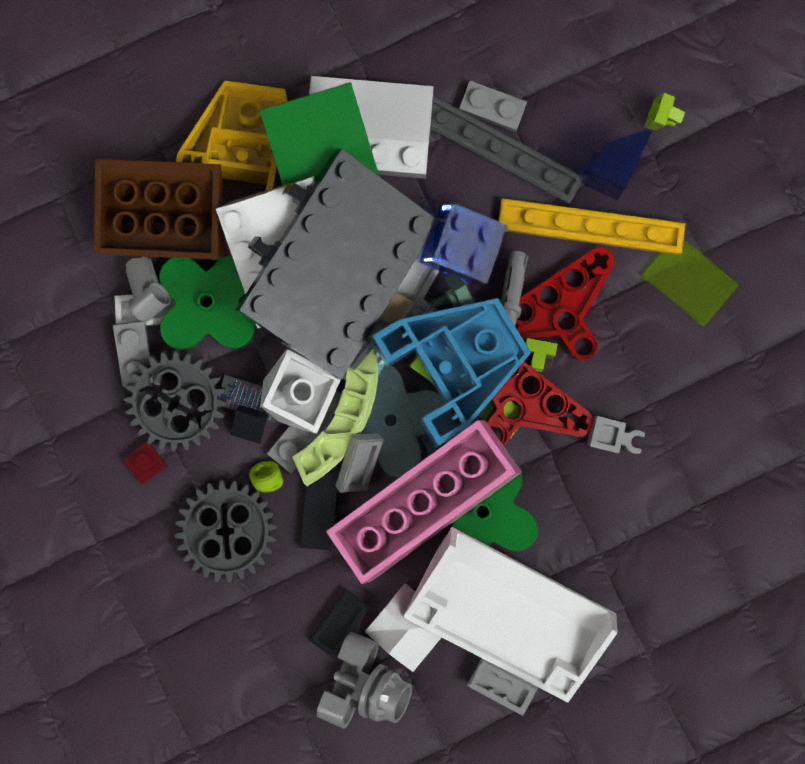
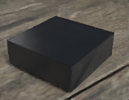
[231,405,269,444]

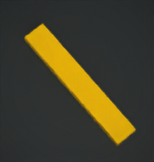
[497,198,686,255]

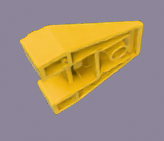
[176,81,287,190]

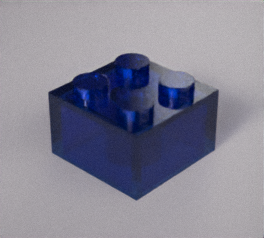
[419,202,507,285]

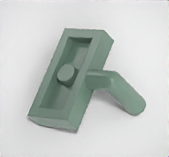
[429,273,474,311]

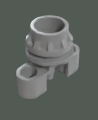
[317,632,412,729]

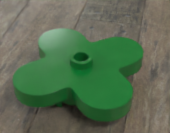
[159,255,255,351]
[452,465,538,551]

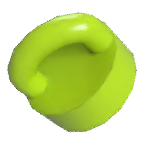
[249,461,283,493]

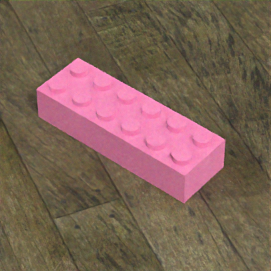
[326,420,522,584]

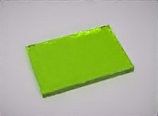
[642,239,739,327]

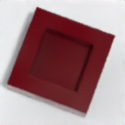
[123,441,168,485]

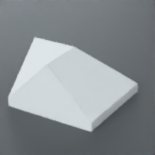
[260,349,340,434]
[365,583,442,672]

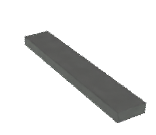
[430,96,584,205]

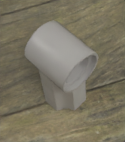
[125,256,171,322]

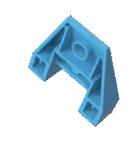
[371,298,531,448]

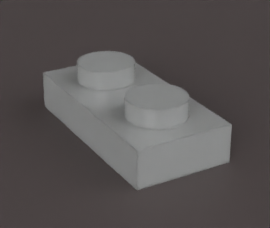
[459,81,527,133]
[113,321,154,387]

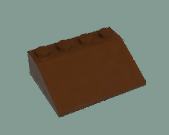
[94,159,226,260]

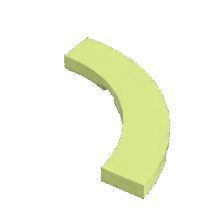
[292,331,378,486]

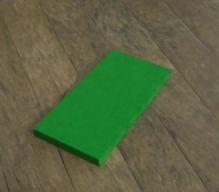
[259,82,380,185]

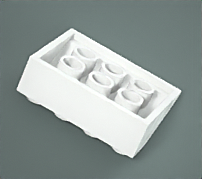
[309,76,434,179]
[216,176,316,329]

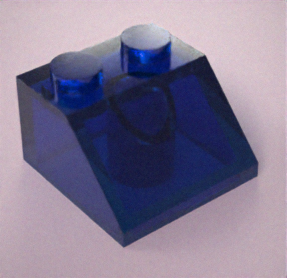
[583,130,652,200]

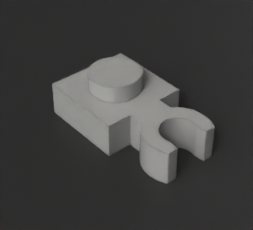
[586,416,645,454]

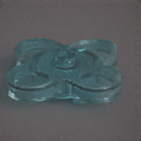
[361,364,446,478]

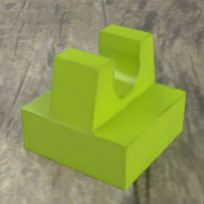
[644,93,685,131]
[525,338,558,372]

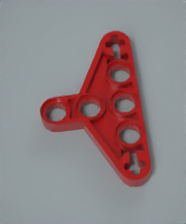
[516,247,614,361]
[485,362,594,446]

